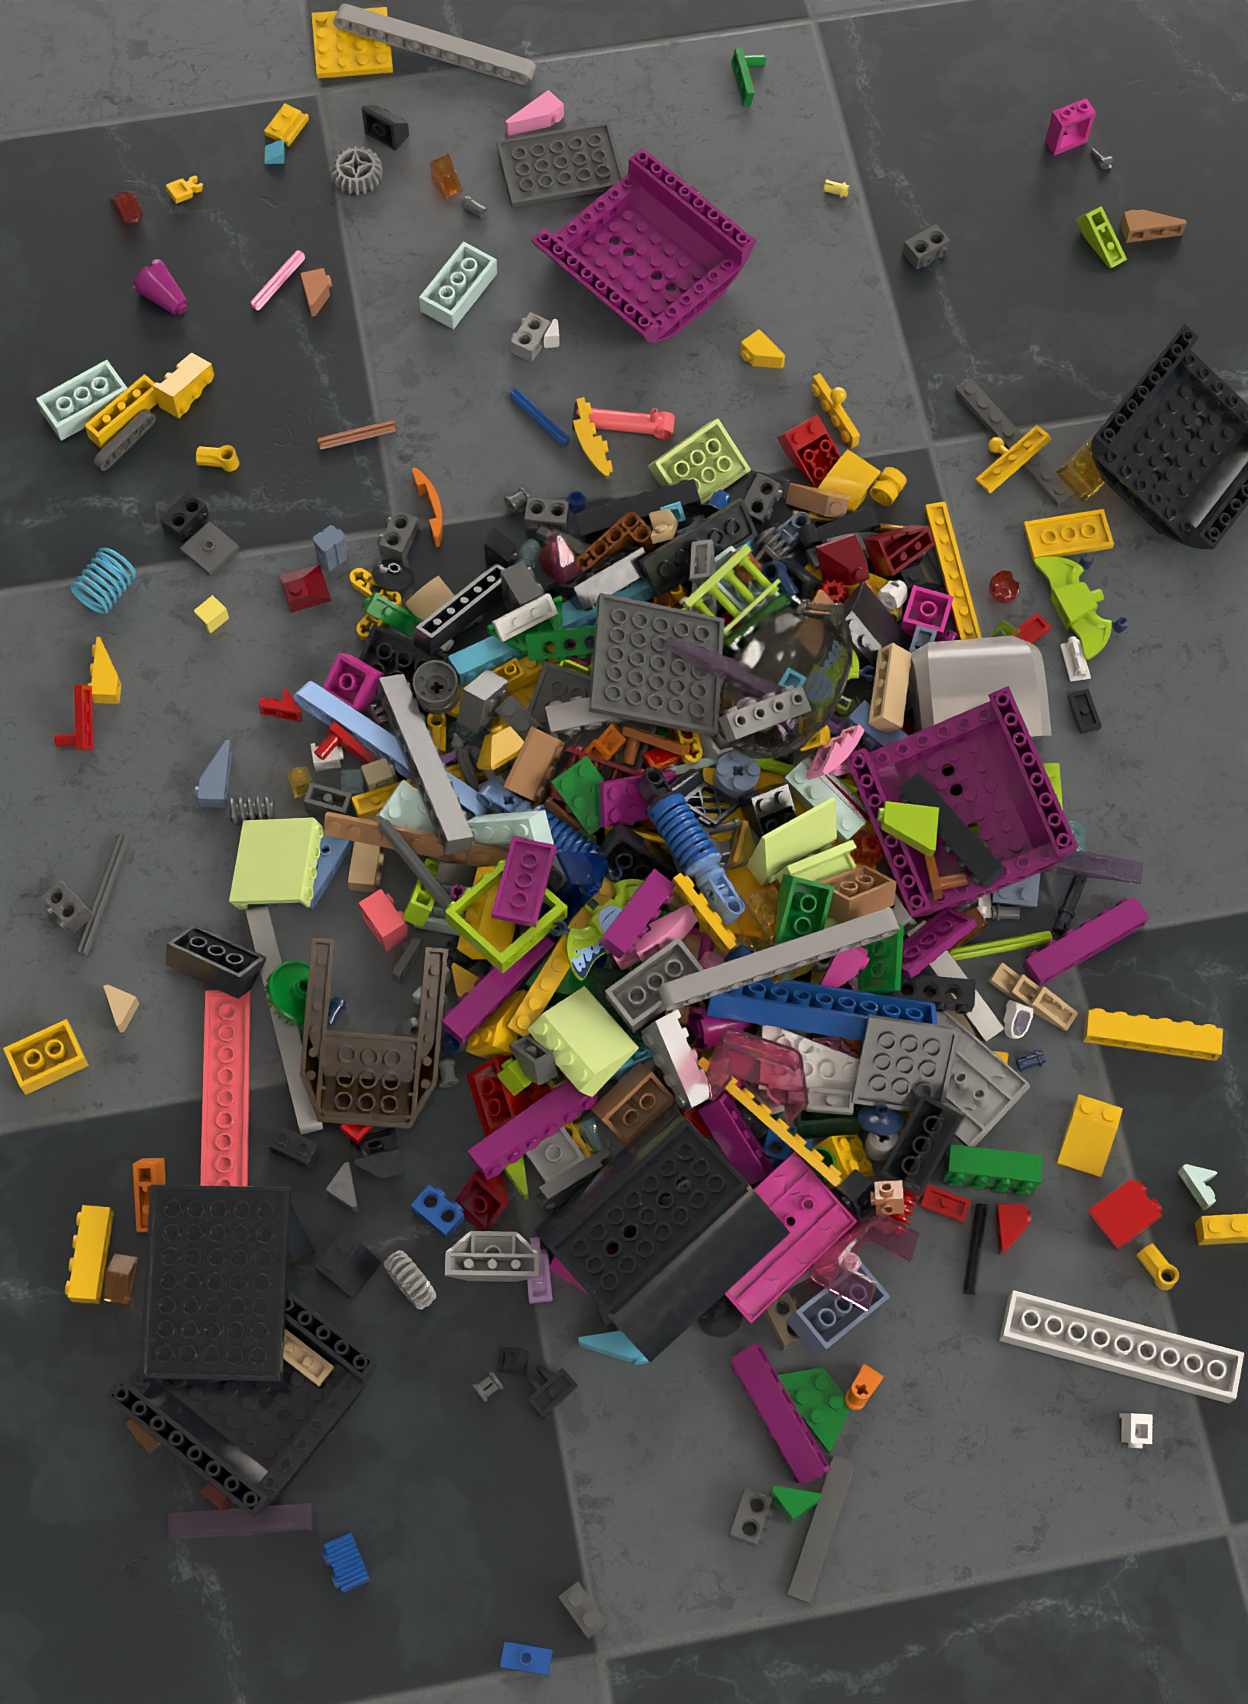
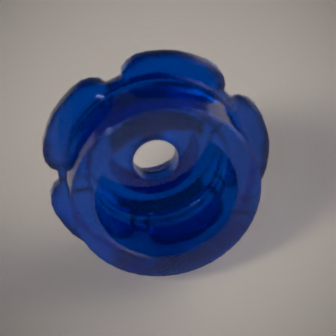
[566,491,586,510]
[440,1032,460,1053]

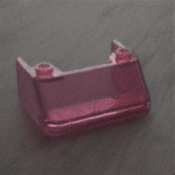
[707,1027,809,1125]
[811,1214,919,1311]

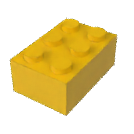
[3,1019,89,1095]

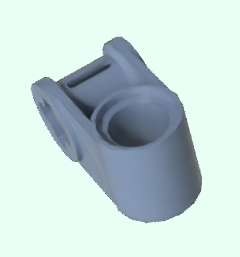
[773,512,810,551]

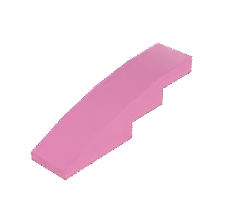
[806,724,864,780]

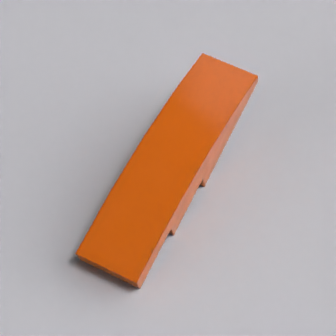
[550,723,628,789]

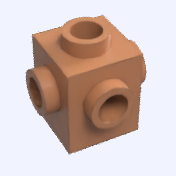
[870,1180,904,1215]

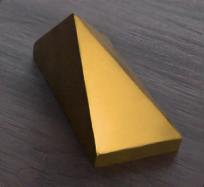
[727,820,755,868]

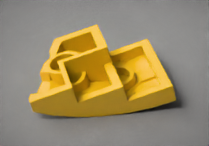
[818,449,881,512]

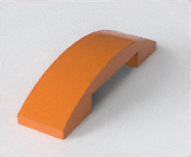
[412,467,443,547]

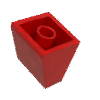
[1088,1178,1163,1250]

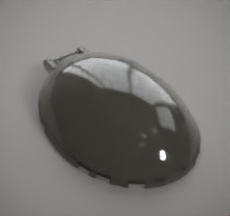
[719,599,853,759]

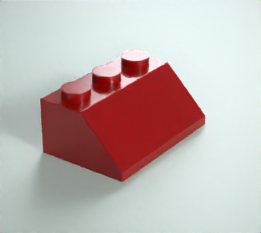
[466,1056,530,1137]

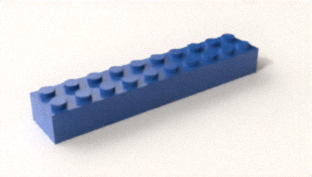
[707,977,937,1041]

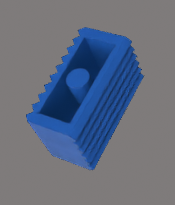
[322,1533,370,1593]

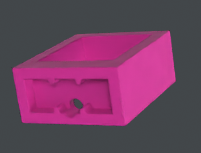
[1045,98,1096,155]

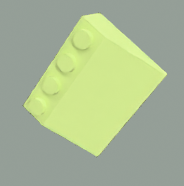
[648,419,751,515]
[746,797,837,887]
[528,986,639,1097]

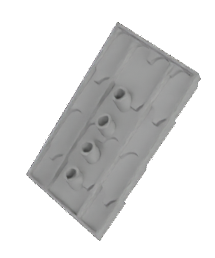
[859,992,1030,1147]

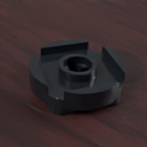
[697,1294,743,1338]

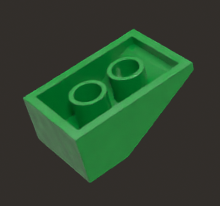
[775,873,834,944]

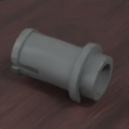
[461,196,487,219]
[991,904,1020,921]

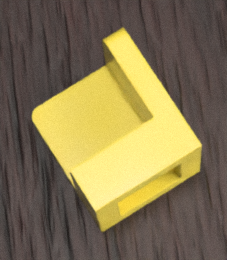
[194,595,229,633]

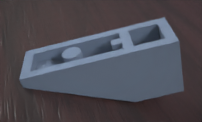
[195,740,233,808]

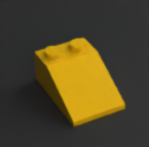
[466,990,527,1060]
[1056,1094,1123,1178]

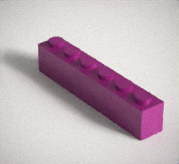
[1022,896,1150,987]
[442,931,555,1045]
[468,1079,598,1180]
[730,1344,831,1486]

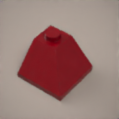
[816,533,870,586]
[280,565,331,613]
[455,1170,509,1231]

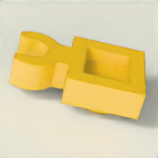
[166,176,203,204]

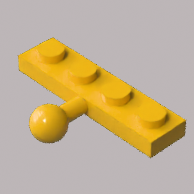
[811,373,860,449]
[976,425,1052,493]

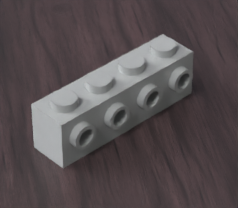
[718,685,811,743]

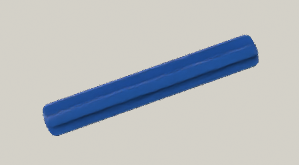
[510,389,570,446]

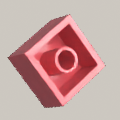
[359,889,409,952]

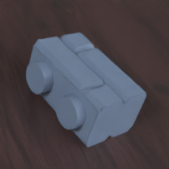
[313,525,348,572]

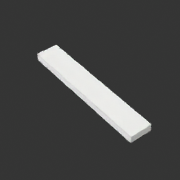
[907,920,1004,1042]

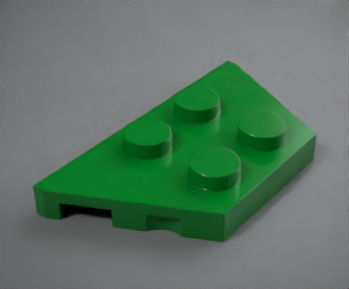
[487,596,562,656]
[778,1367,850,1453]

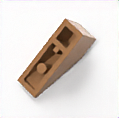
[1120,209,1187,243]
[786,483,850,519]

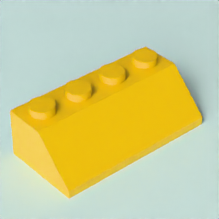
[457,866,516,959]

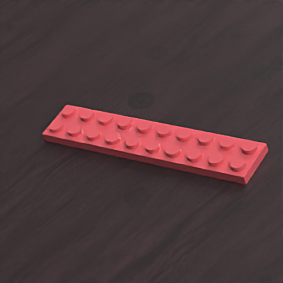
[200,990,251,1186]

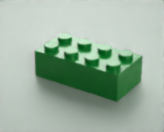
[943,1144,1043,1196]

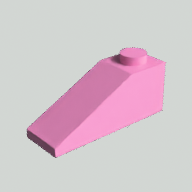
[505,90,564,136]

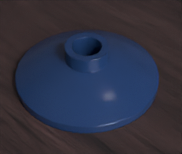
[858,1105,904,1136]

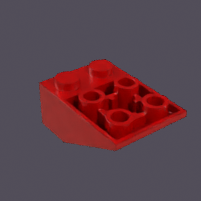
[777,414,841,488]

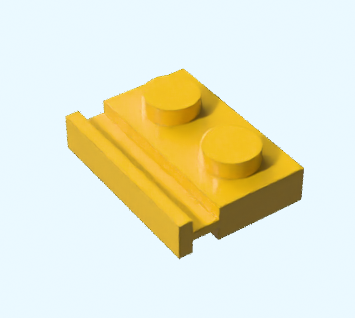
[264,104,309,147]

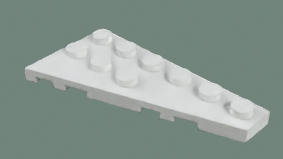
[758,1025,859,1092]

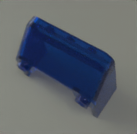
[518,852,609,936]

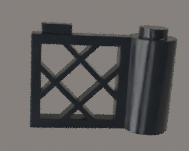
[670,769,740,829]

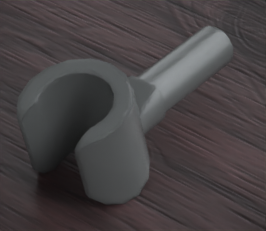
[1090,148,1113,170]

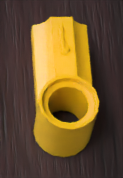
[196,445,239,472]
[427,713,447,755]
[1136,1243,1179,1290]

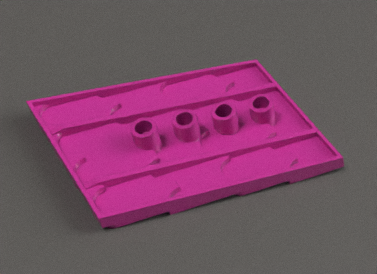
[725,1151,857,1323]

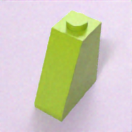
[878,801,939,857]

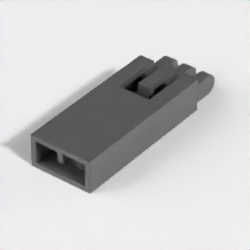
[533,1149,610,1209]

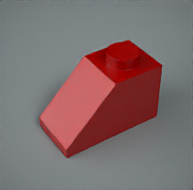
[995,1203,1031,1255]

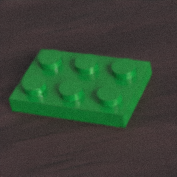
[550,756,605,836]
[858,923,904,994]

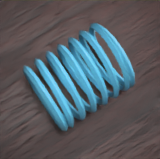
[70,548,137,614]

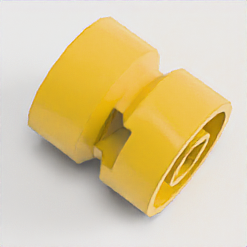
[870,467,907,506]

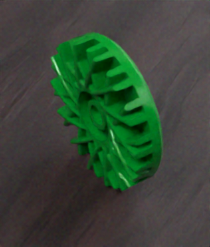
[264,961,330,1027]

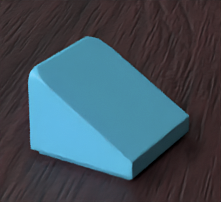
[265,140,285,164]
[660,501,686,522]
[777,667,807,690]

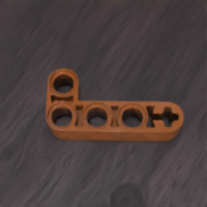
[575,512,657,572]

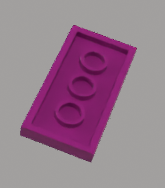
[598,769,676,828]
[491,836,557,927]
[901,907,977,978]

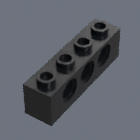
[882,974,976,1014]

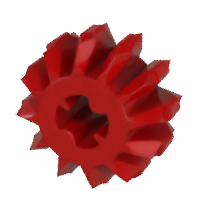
[814,578,850,608]

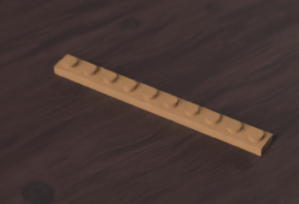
[324,812,509,867]

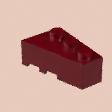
[863,525,936,576]

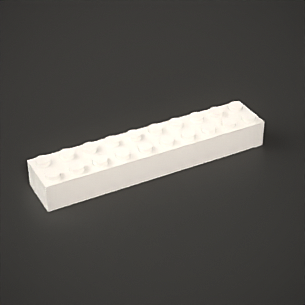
[999,1290,1244,1403]

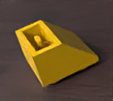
[812,1134,875,1190]

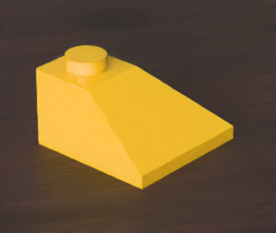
[476,724,524,770]

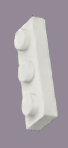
[492,594,558,642]

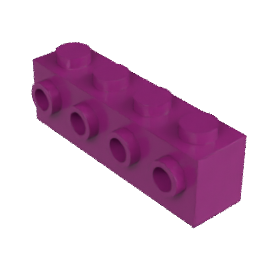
[598,869,676,959]
[697,1091,774,1185]

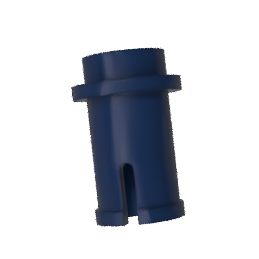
[327,996,346,1026]
[1015,1050,1046,1072]

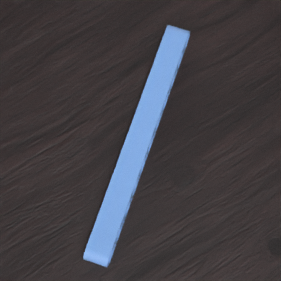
[294,681,490,818]

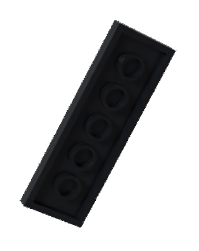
[639,498,758,598]

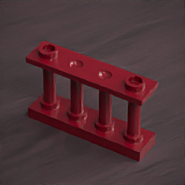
[548,744,646,826]

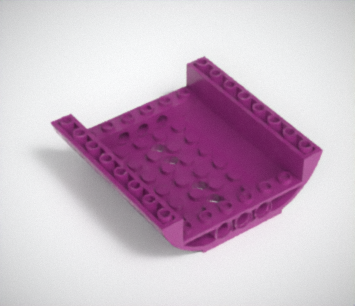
[531,147,756,343]
[846,686,1079,917]

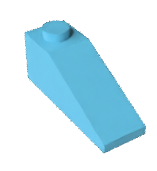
[578,1331,649,1365]

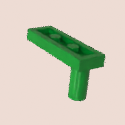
[731,48,766,106]
[362,592,424,640]

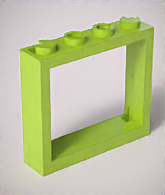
[445,860,568,974]

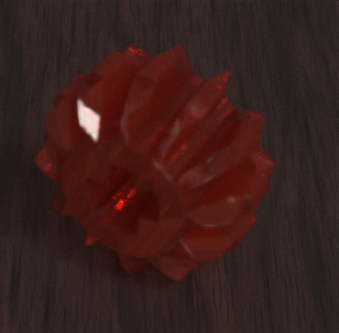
[850,830,884,868]

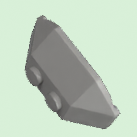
[445,1231,539,1282]

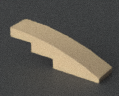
[988,962,1078,1031]

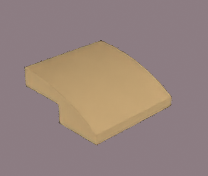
[405,576,455,620]

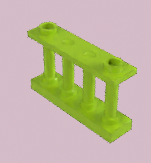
[682,544,781,641]

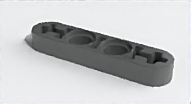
[94,409,156,471]

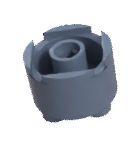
[713,749,760,800]

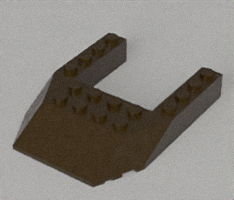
[300,938,448,1129]

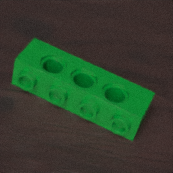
[525,625,596,664]

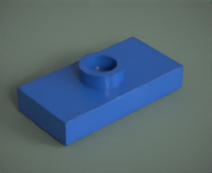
[500,1641,553,1676]

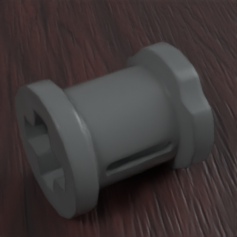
[504,487,531,513]
[438,1059,459,1087]
[472,1371,504,1402]

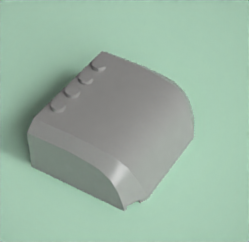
[909,636,1052,740]

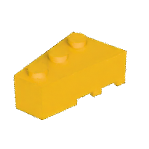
[153,353,214,418]

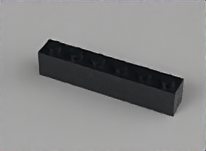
[575,479,701,544]
[413,563,504,656]
[898,772,1006,889]

